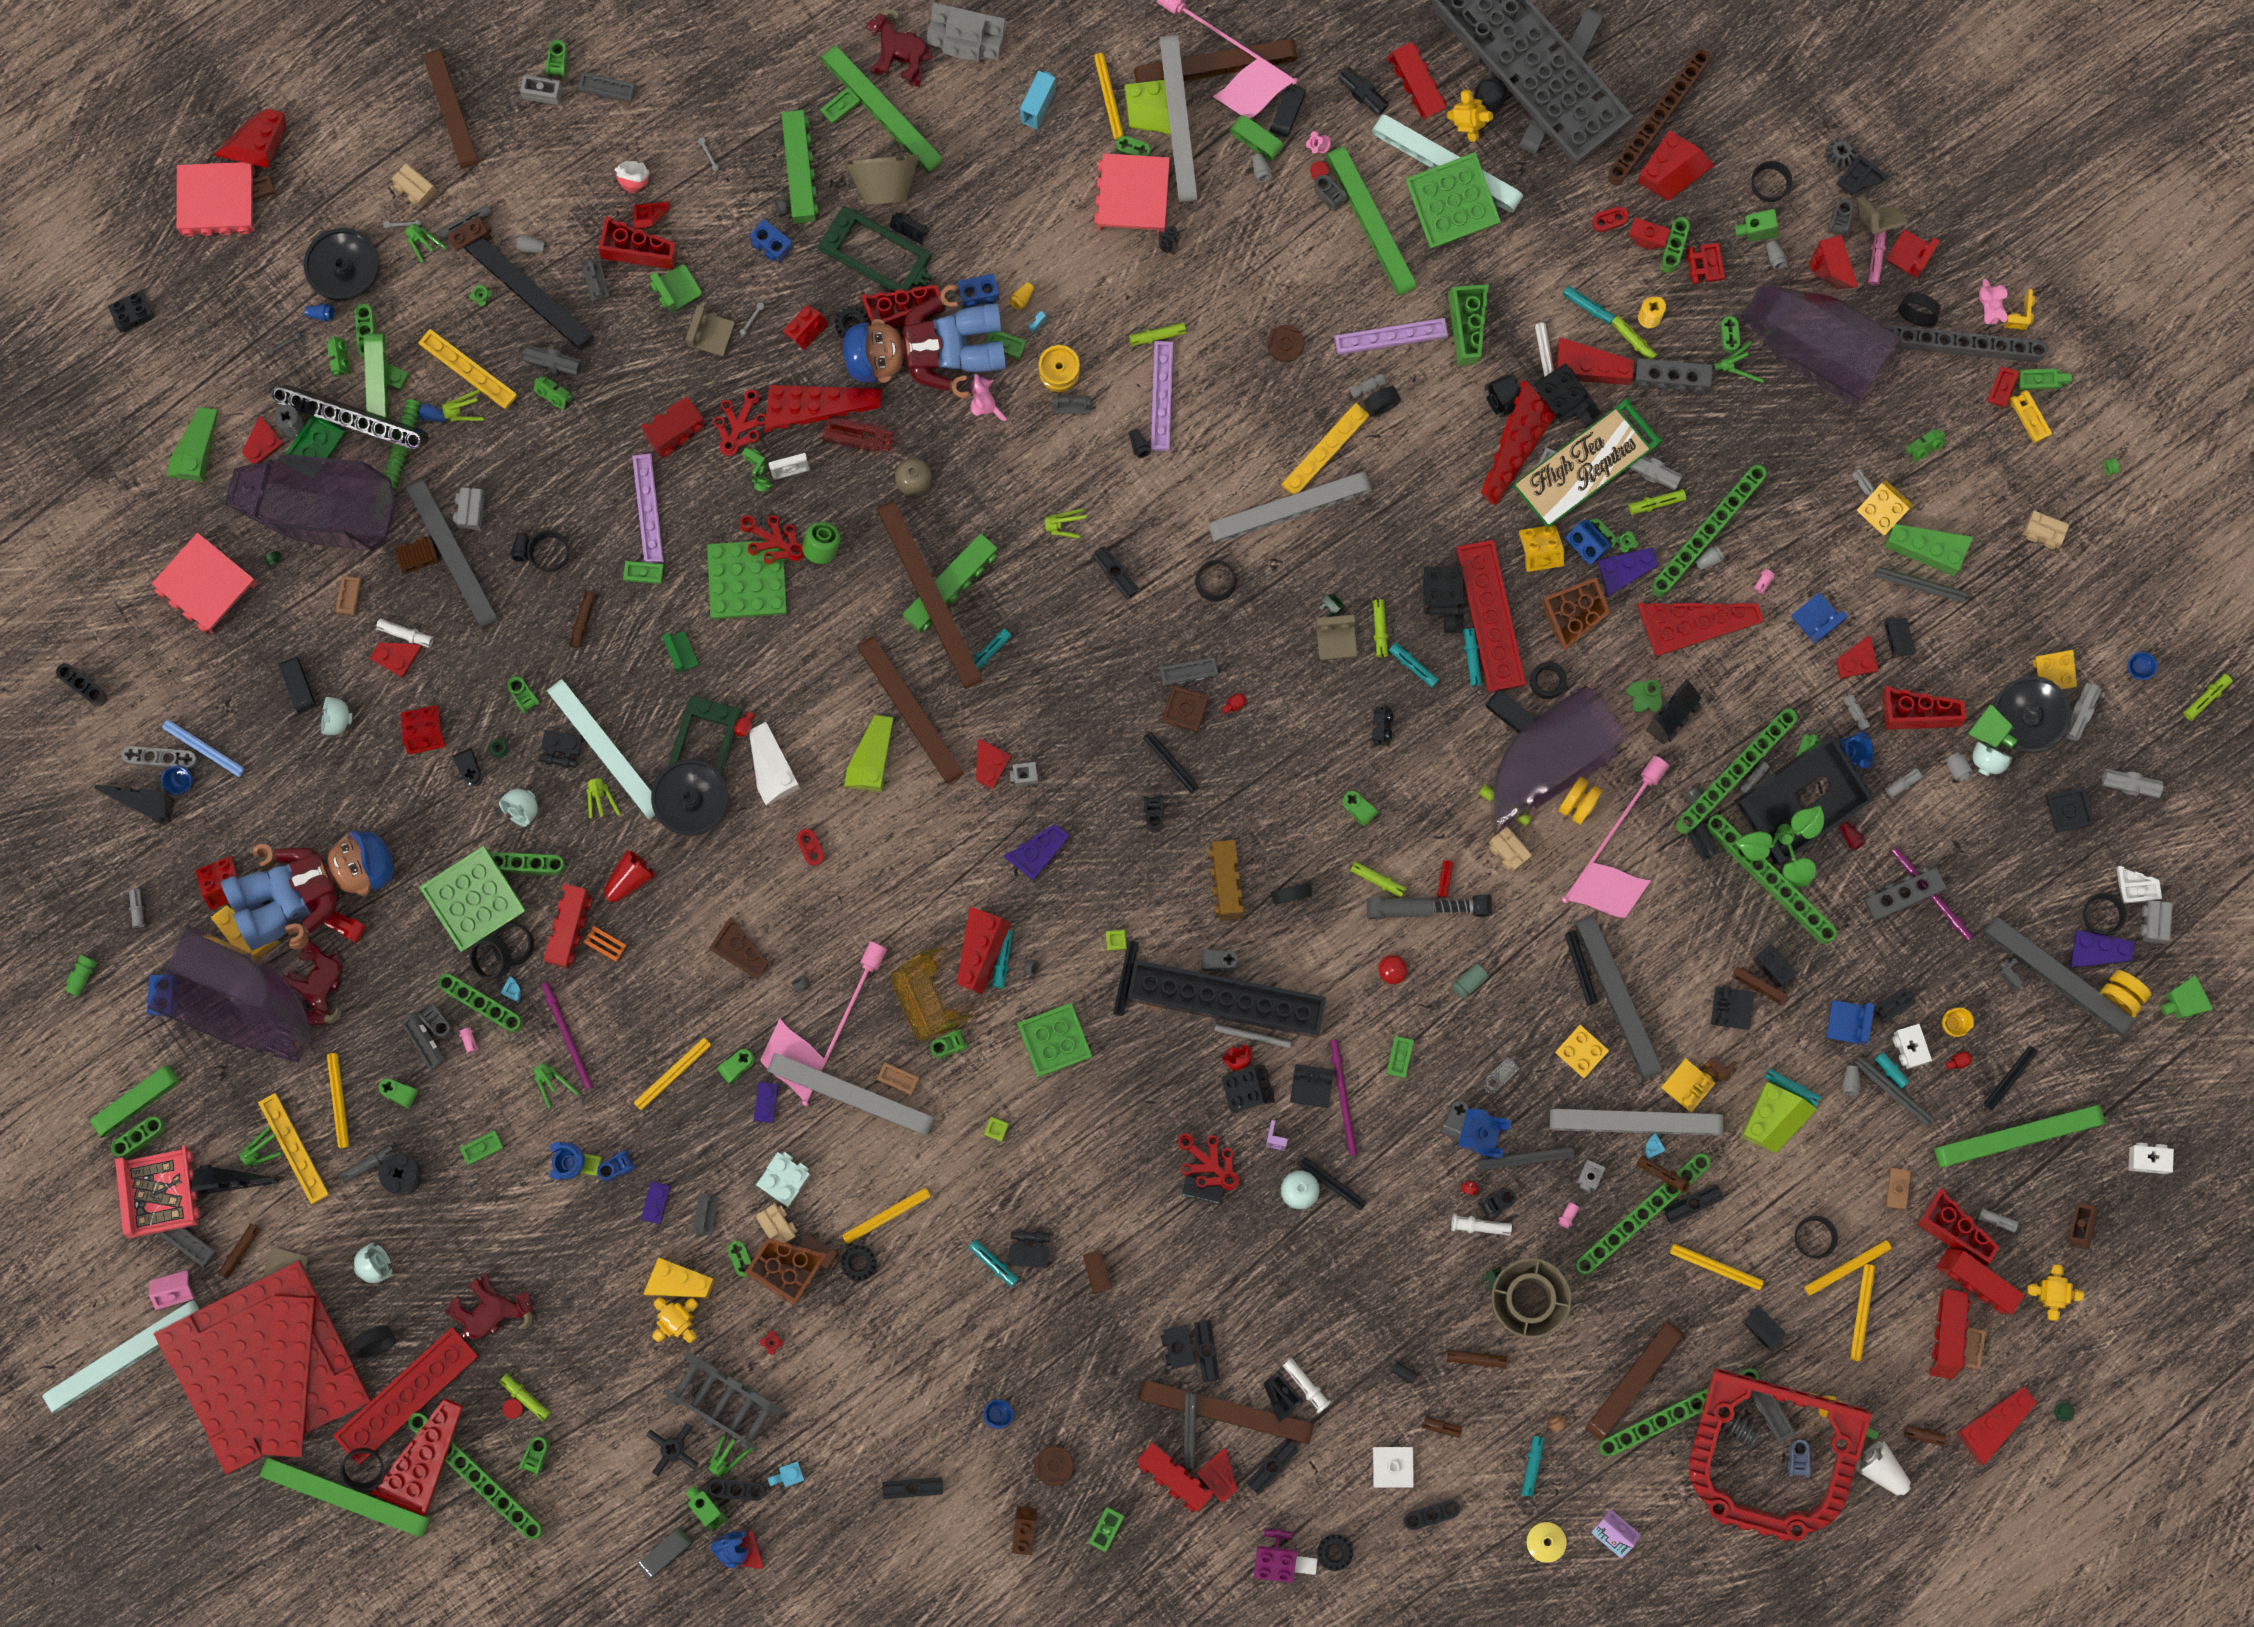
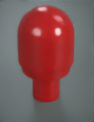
[1221,693,1246,714]
[734,712,755,737]
[1945,1051,1972,1070]

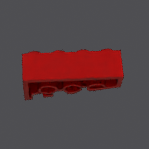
[1386,42,1446,121]
[1556,337,1634,385]

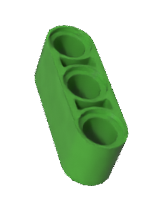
[1230,115,1284,161]
[1661,217,1690,273]
[355,304,376,359]
[111,1117,166,1158]

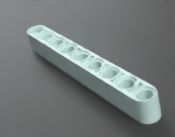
[1372,115,1523,212]
[546,679,656,820]
[42,1301,199,1414]

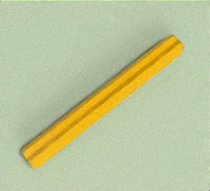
[1094,53,1124,140]
[634,1038,711,1110]
[327,1053,349,1148]
[842,1188,930,1244]
[1804,1240,1892,1296]
[1670,1244,1764,1290]
[1850,1264,1875,1362]

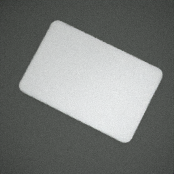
[1295,1556,1317,1575]

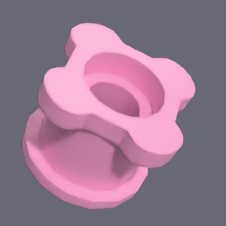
[1306,131,1331,154]

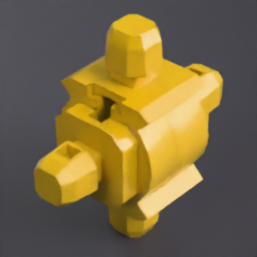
[1447,90,1493,142]
[2027,1265,2084,1321]
[652,1297,698,1343]

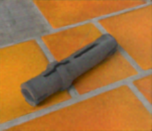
[438,204,492,241]
[339,1145,396,1184]

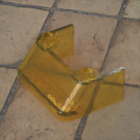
[890,947,973,1042]

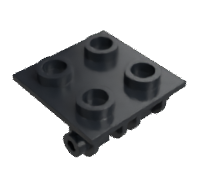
[108,290,155,333]
[1711,986,1754,1030]
[1290,1064,1334,1108]

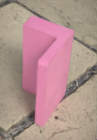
[149,1270,194,1310]

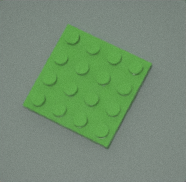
[1405,152,1501,249]
[707,540,787,619]
[419,845,526,952]

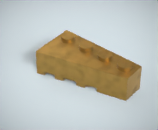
[1209,840,1244,921]

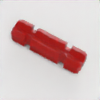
[1437,860,1454,898]

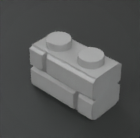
[520,75,563,105]
[453,488,485,530]
[2140,900,2173,944]

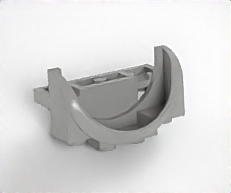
[927,3,1008,62]

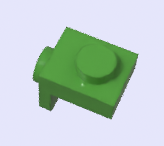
[742,448,767,478]

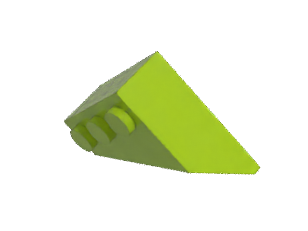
[1125,80,1171,135]
[1740,1082,1818,1154]

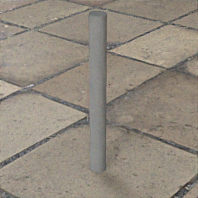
[1214,1024,1291,1048]

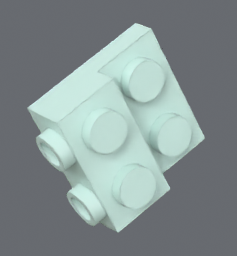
[756,1152,811,1208]

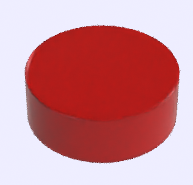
[1310,161,1329,180]
[503,1399,523,1419]

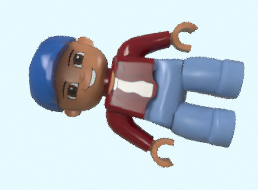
[843,285,1006,399]
[221,830,394,950]

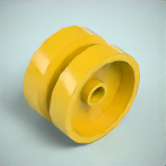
[1038,345,1080,392]
[1558,776,1603,826]
[2100,970,2152,1018]

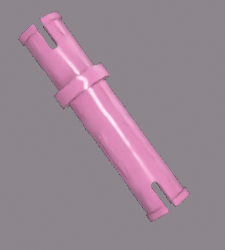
[1868,230,1887,286]

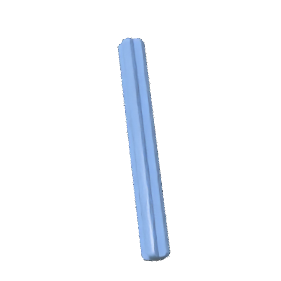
[162,720,245,777]

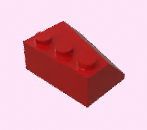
[214,109,287,168]
[1637,130,1714,201]
[1809,235,1858,289]
[641,397,705,459]

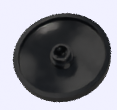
[304,228,380,301]
[1993,676,2071,753]
[651,759,729,836]

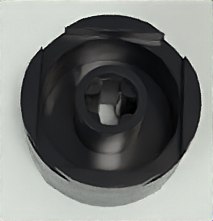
[1484,374,1521,418]
[378,1154,422,1195]

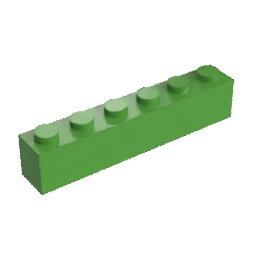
[781,110,819,224]
[903,534,998,633]

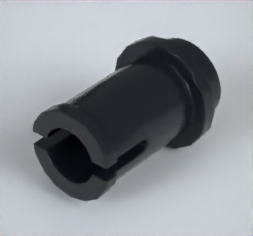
[1391,1361,1418,1384]

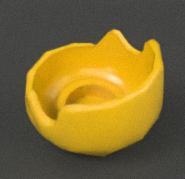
[1942,1007,1974,1037]

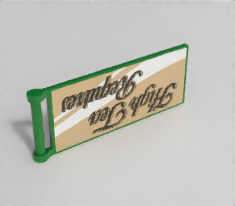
[1513,398,1664,528]

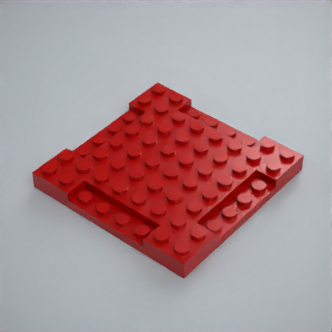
[153,1259,372,1474]

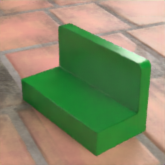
[662,631,698,674]

